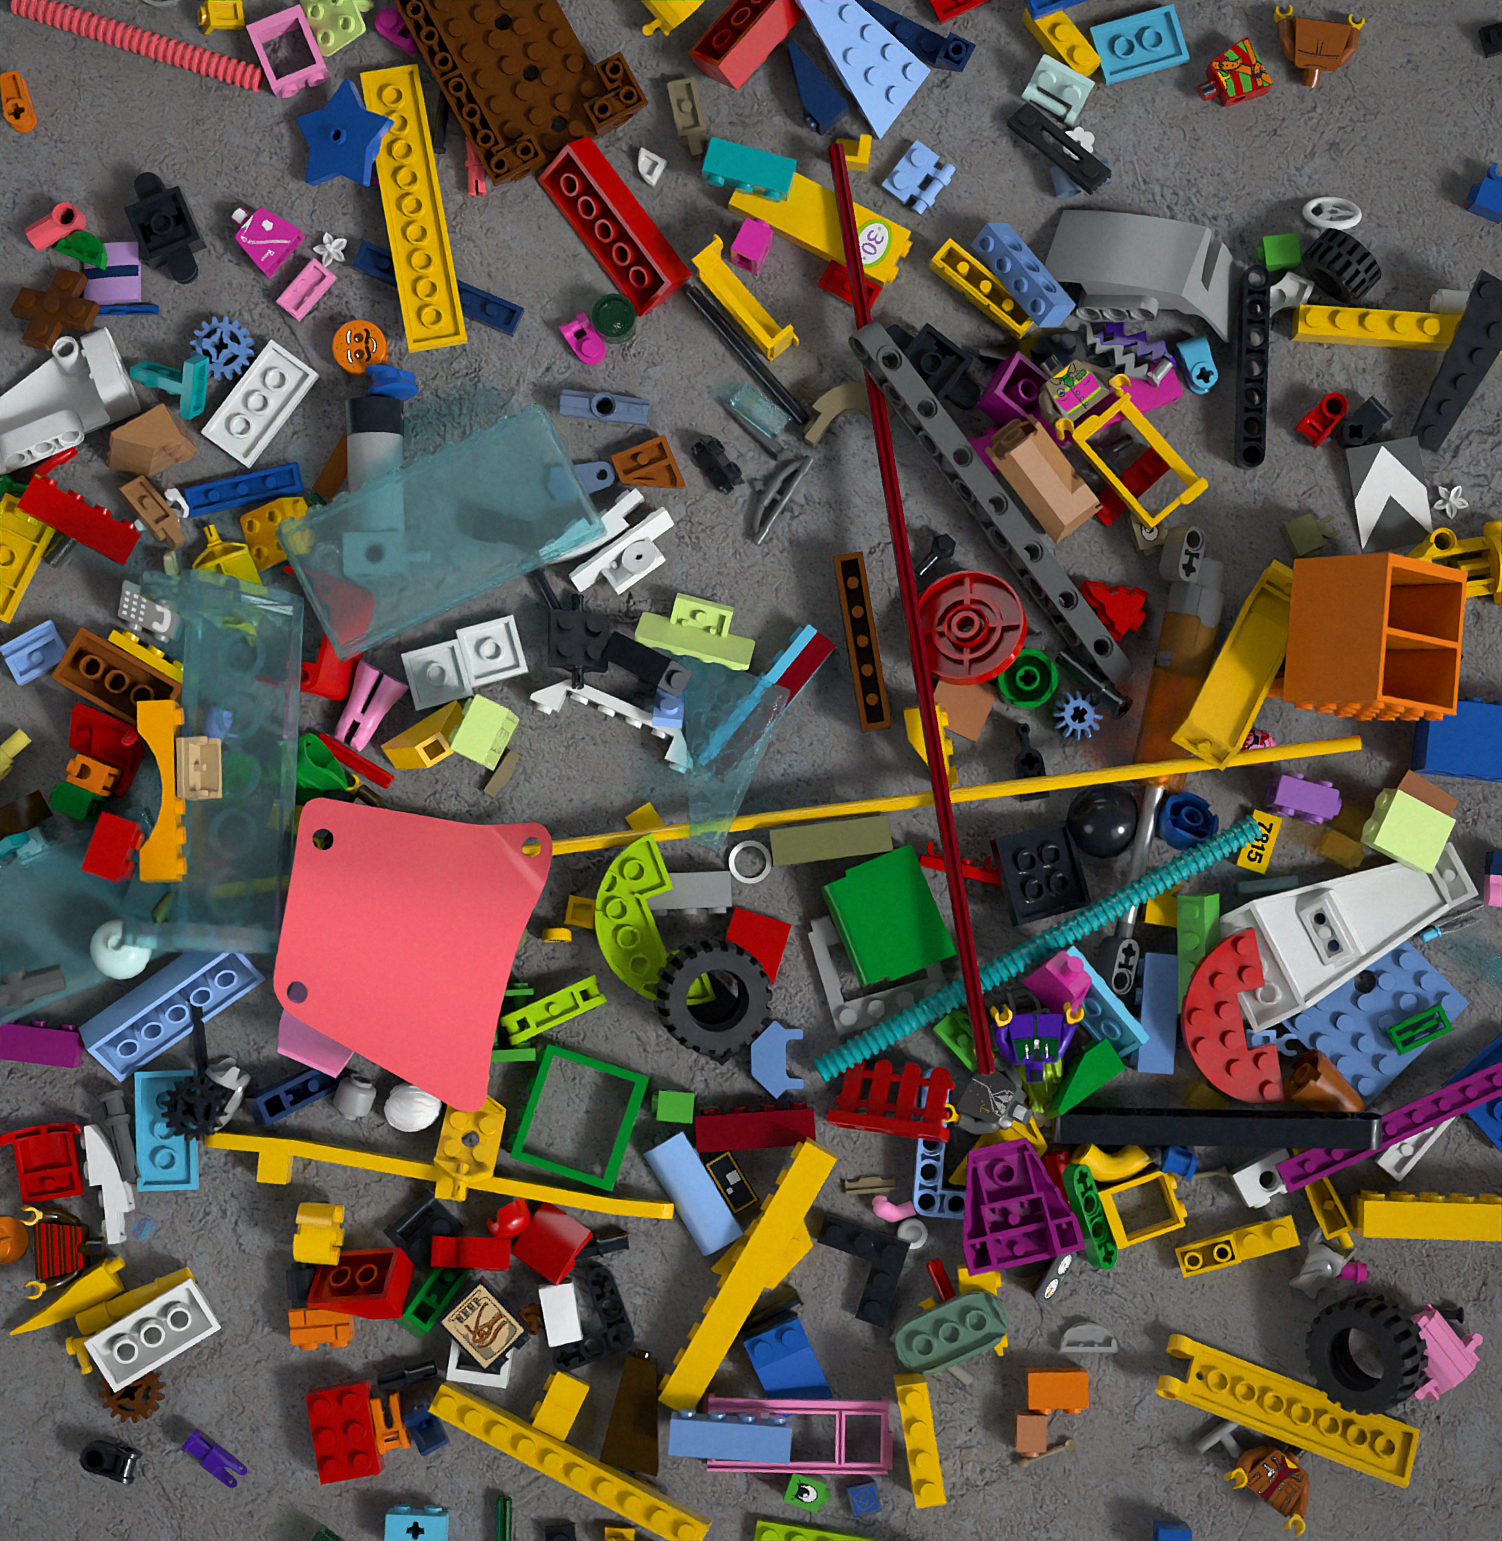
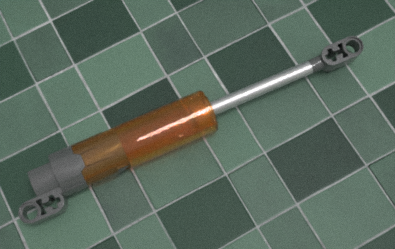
[1095,526,1226,994]

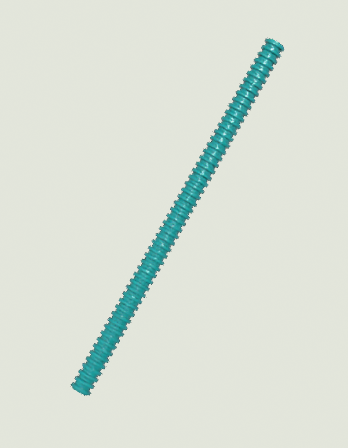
[814,814,1262,1082]

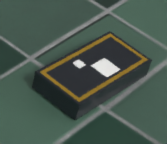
[704,1150,760,1216]

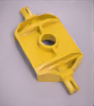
[192,524,273,648]
[434,1076,506,1202]

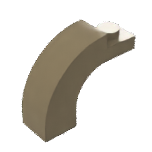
[803,382,897,449]

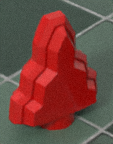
[1079,581,1149,643]

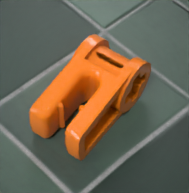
[0,71,37,133]
[370,1392,411,1455]

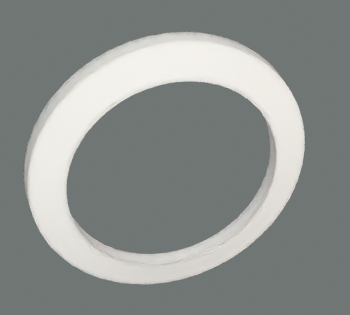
[729,841,772,884]

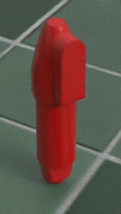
[29,446,78,481]

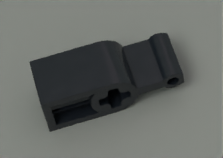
[1014,723,1050,803]

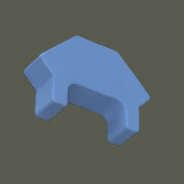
[751,1020,804,1098]

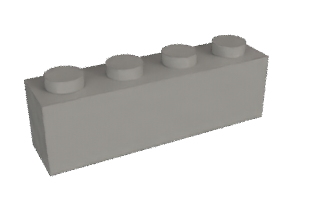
[646,871,732,916]

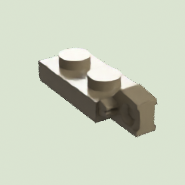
[666,76,707,161]

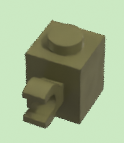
[1279,513,1340,560]

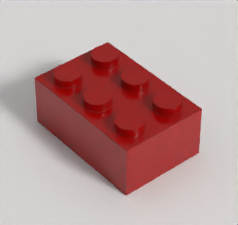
[305,1378,385,1485]

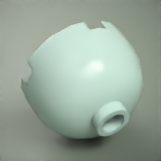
[90,919,152,980]

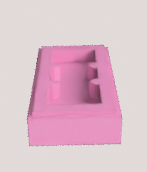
[276,257,337,322]

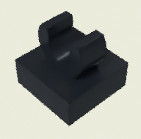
[1478,22,1502,58]

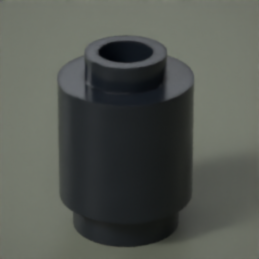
[286,1262,316,1307]

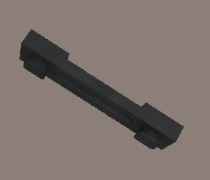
[1007,102,1111,195]

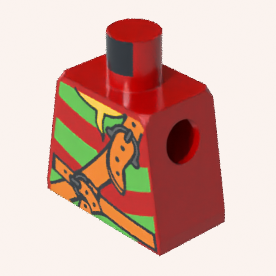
[1197,36,1273,107]

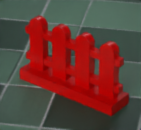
[827,1059,955,1143]

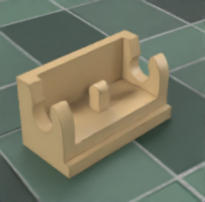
[177,736,222,801]

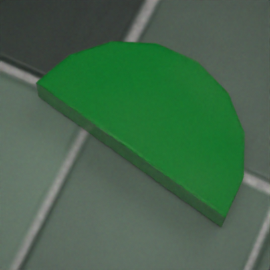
[54,230,107,270]

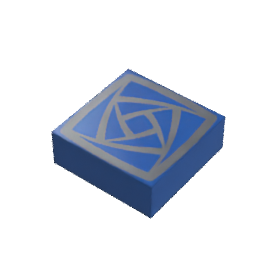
[846,1480,882,1518]

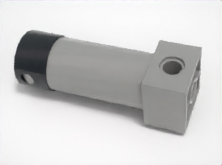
[343,396,431,582]

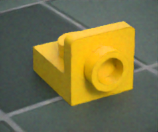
[197,0,245,35]

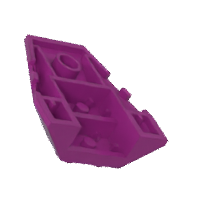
[962,1138,1085,1277]

